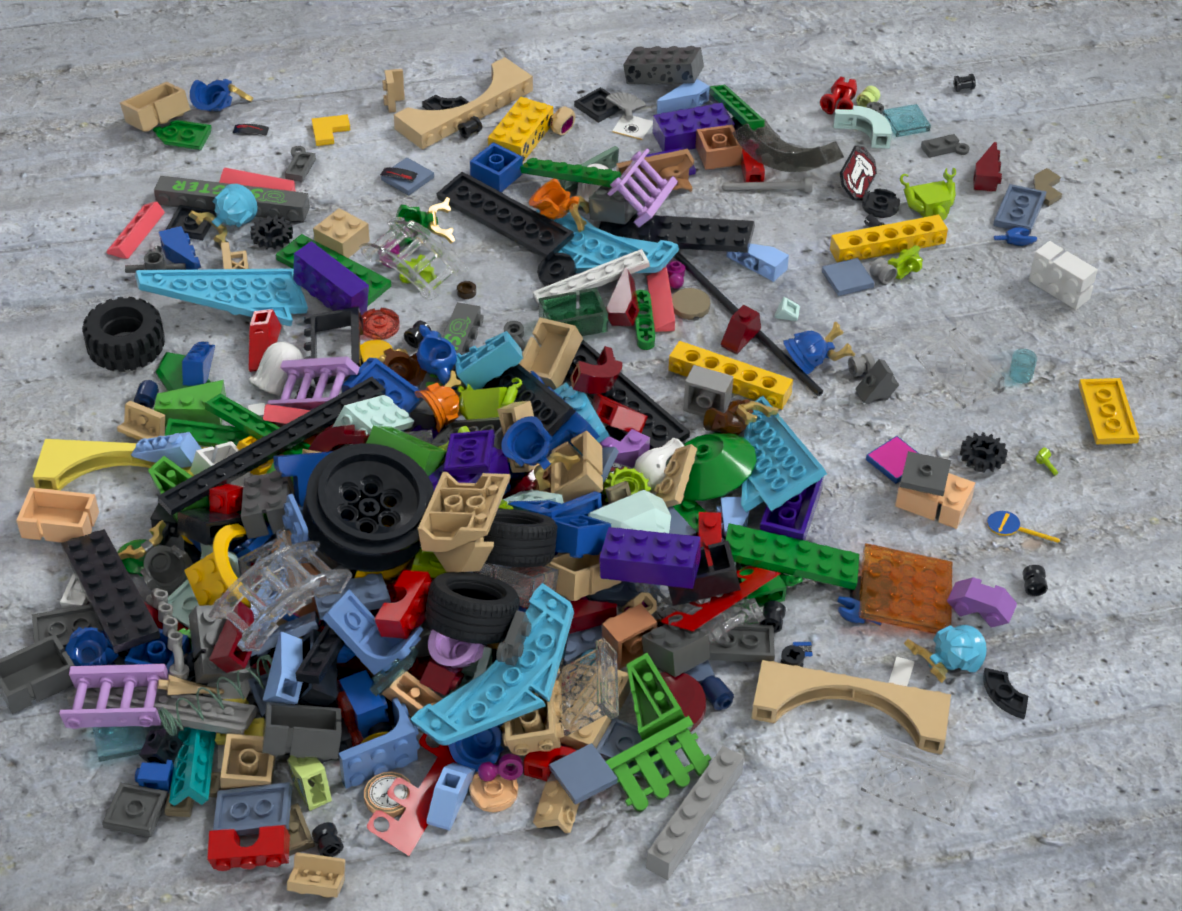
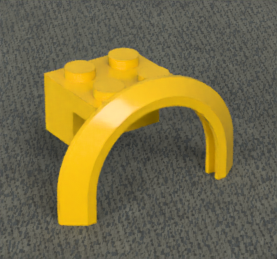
[184,524,257,608]

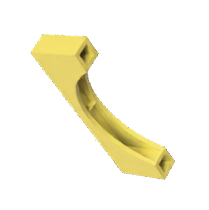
[33,439,215,490]

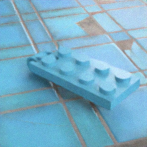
[554,382,610,455]

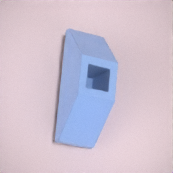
[426,762,476,831]

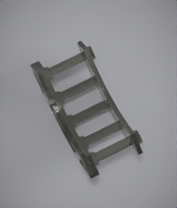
[732,119,844,172]

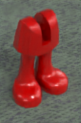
[820,76,857,115]

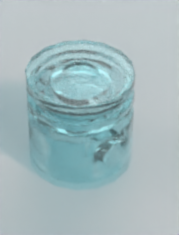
[1009,349,1037,383]

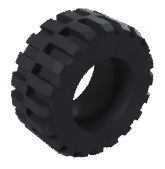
[82,297,165,372]

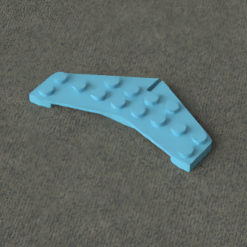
[536,209,679,273]
[410,583,574,745]

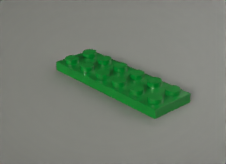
[276,234,392,306]
[725,523,860,590]

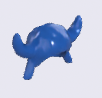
[416,325,458,390]

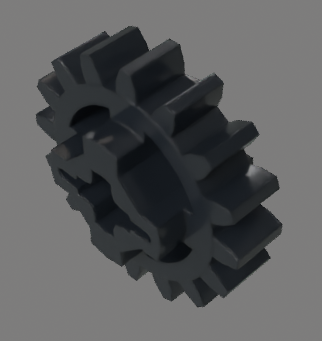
[250,216,293,250]
[960,432,1008,473]

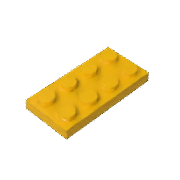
[1078,378,1140,444]

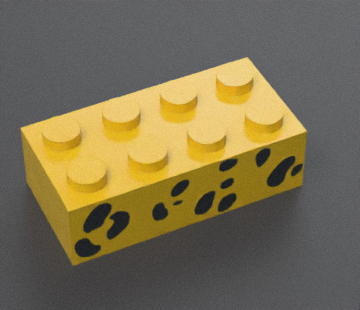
[488,97,553,162]

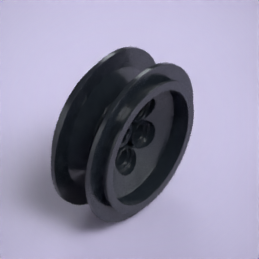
[302,443,434,572]

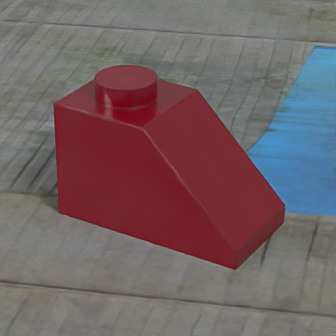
[721,305,761,354]

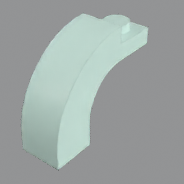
[833,106,892,148]

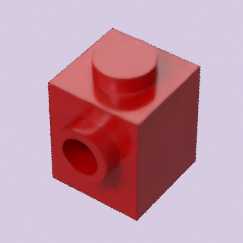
[209,484,243,514]

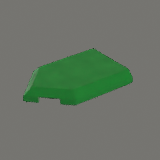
[153,120,212,150]
[155,352,211,391]

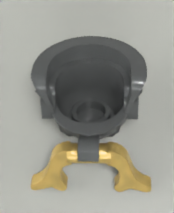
[118,520,193,595]

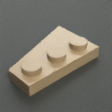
[654,444,697,508]

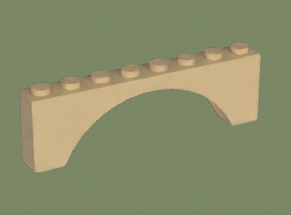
[394,57,533,150]
[751,660,951,754]

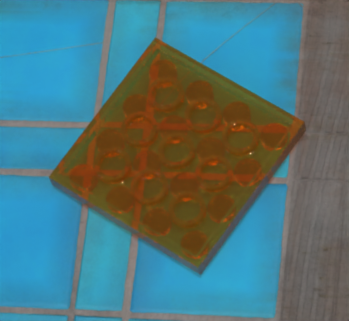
[859,543,953,634]

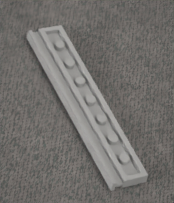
[67,686,258,735]

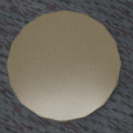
[672,288,711,320]

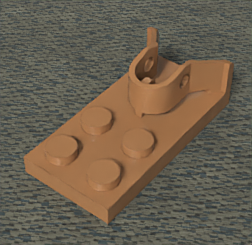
[616,149,694,192]

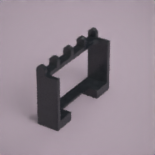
[304,306,364,386]

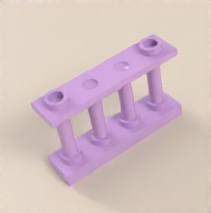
[607,148,678,227]
[267,356,360,411]
[59,664,169,729]

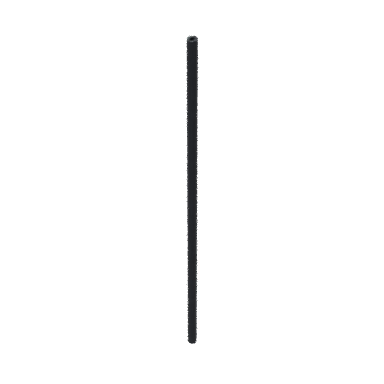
[636,213,823,396]

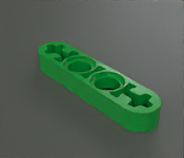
[634,290,655,350]

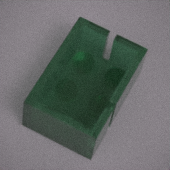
[538,287,608,336]

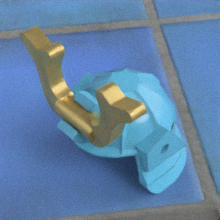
[189,184,257,247]
[904,625,987,683]

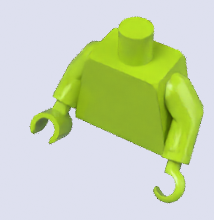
[900,167,956,220]
[458,378,522,420]

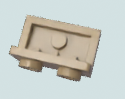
[382,69,405,113]
[117,401,166,440]
[533,780,579,833]
[287,852,345,898]

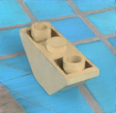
[434,537,494,572]

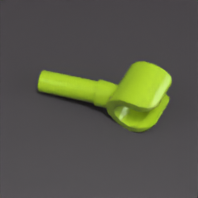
[1035,447,1059,476]

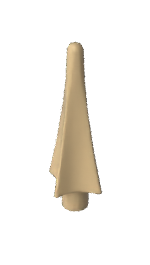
[157,675,224,696]

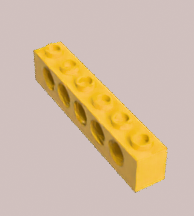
[830,215,948,263]
[668,341,793,410]

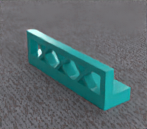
[169,727,216,806]

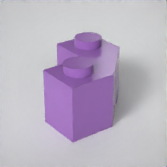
[599,429,650,469]
[947,577,1017,628]

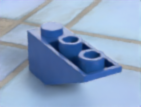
[159,226,201,270]
[182,341,215,386]

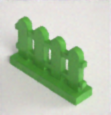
[605,716,711,812]

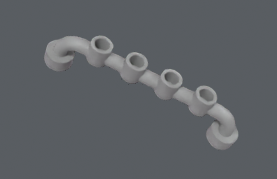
[146,588,189,680]

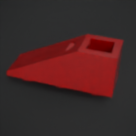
[248,309,282,372]

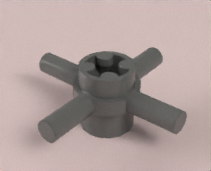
[125,246,186,273]

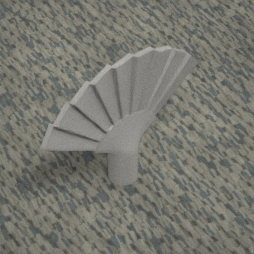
[606,92,646,120]

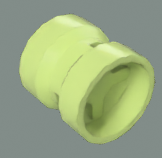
[856,86,881,107]

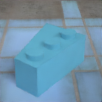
[455,331,523,390]

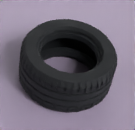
[484,509,557,567]
[424,572,520,644]

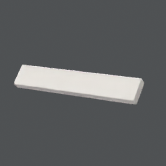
[533,249,650,310]

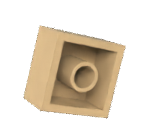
[313,208,370,258]
[220,734,275,790]

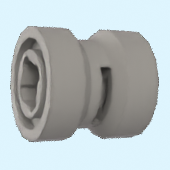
[870,257,898,284]
[848,352,875,377]

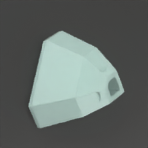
[588,490,671,533]

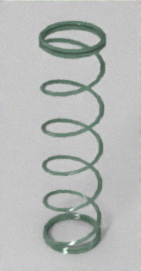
[158,654,273,736]

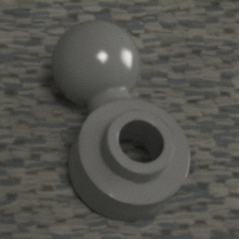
[504,321,525,351]

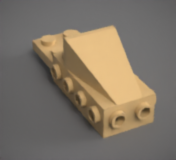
[503,641,564,755]

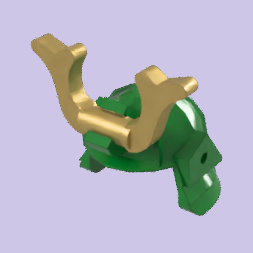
[395,197,454,247]

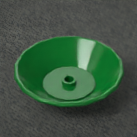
[666,433,757,501]

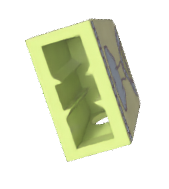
[288,755,332,811]

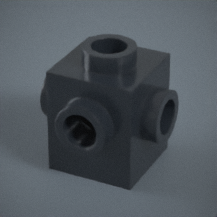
[139,728,183,764]

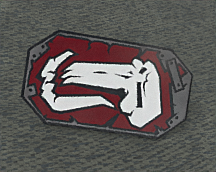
[839,145,877,201]

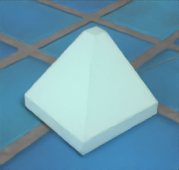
[774,297,800,321]

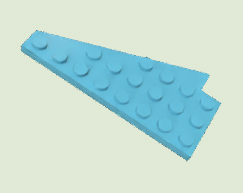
[135,269,308,326]
[741,396,827,513]

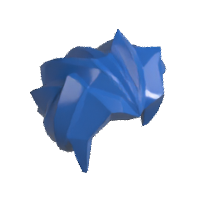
[65,627,119,666]

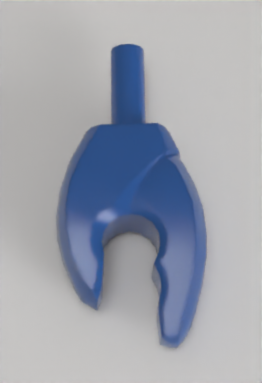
[994,227,1037,246]
[837,596,883,626]

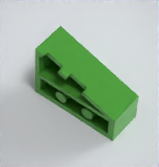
[154,380,226,427]
[148,456,210,524]
[626,653,685,740]

